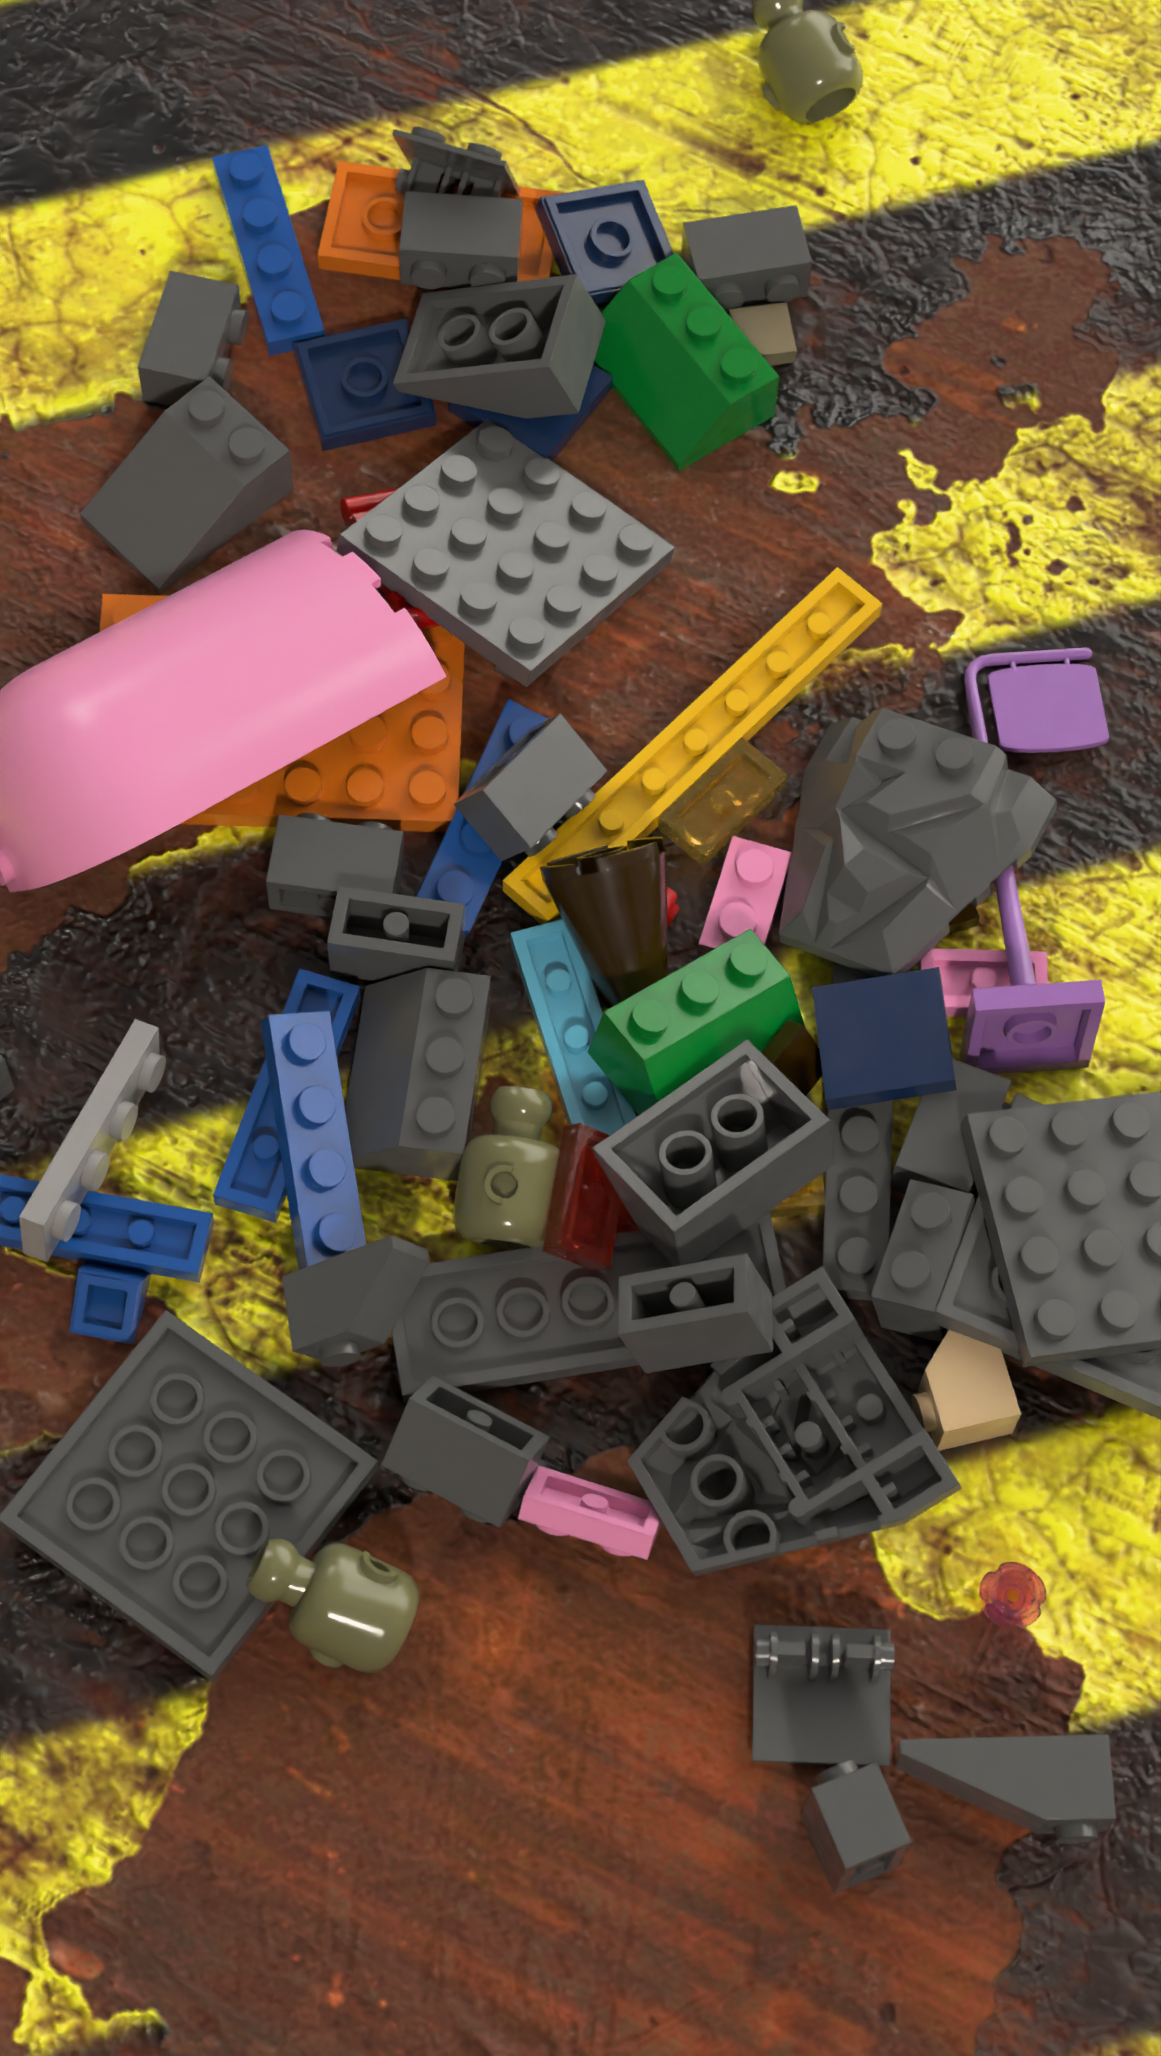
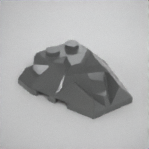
[779,708,1057,977]
[627,1266,962,1576]

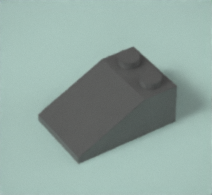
[393,274,606,419]
[80,376,294,595]

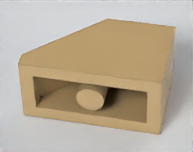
[912,1330,1021,1451]

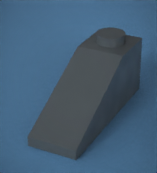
[893,1734,1116,1844]

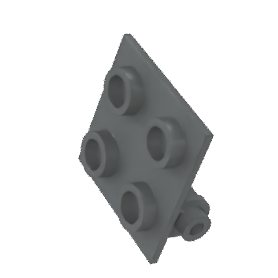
[392,127,520,199]
[752,1624,895,1767]

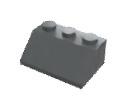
[345,968,491,1181]
[593,1039,835,1266]

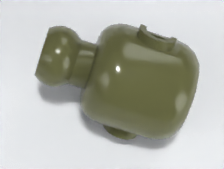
[752,0,863,124]
[453,1086,571,1249]
[245,1538,420,1673]

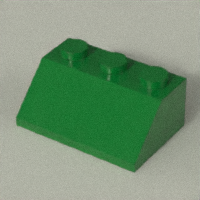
[593,253,779,471]
[587,929,805,1115]

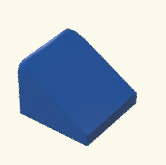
[69,1262,151,1344]

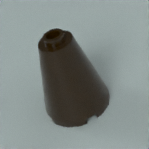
[540,837,668,1009]

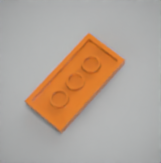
[318,161,564,289]

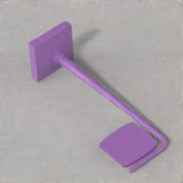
[959,648,1110,1074]

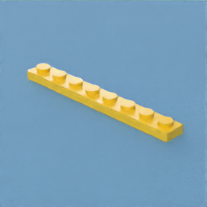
[503,567,882,925]

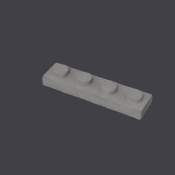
[19,1019,166,1262]

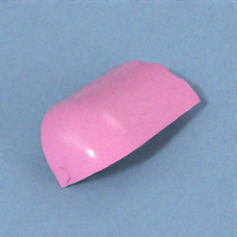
[0,530,446,892]

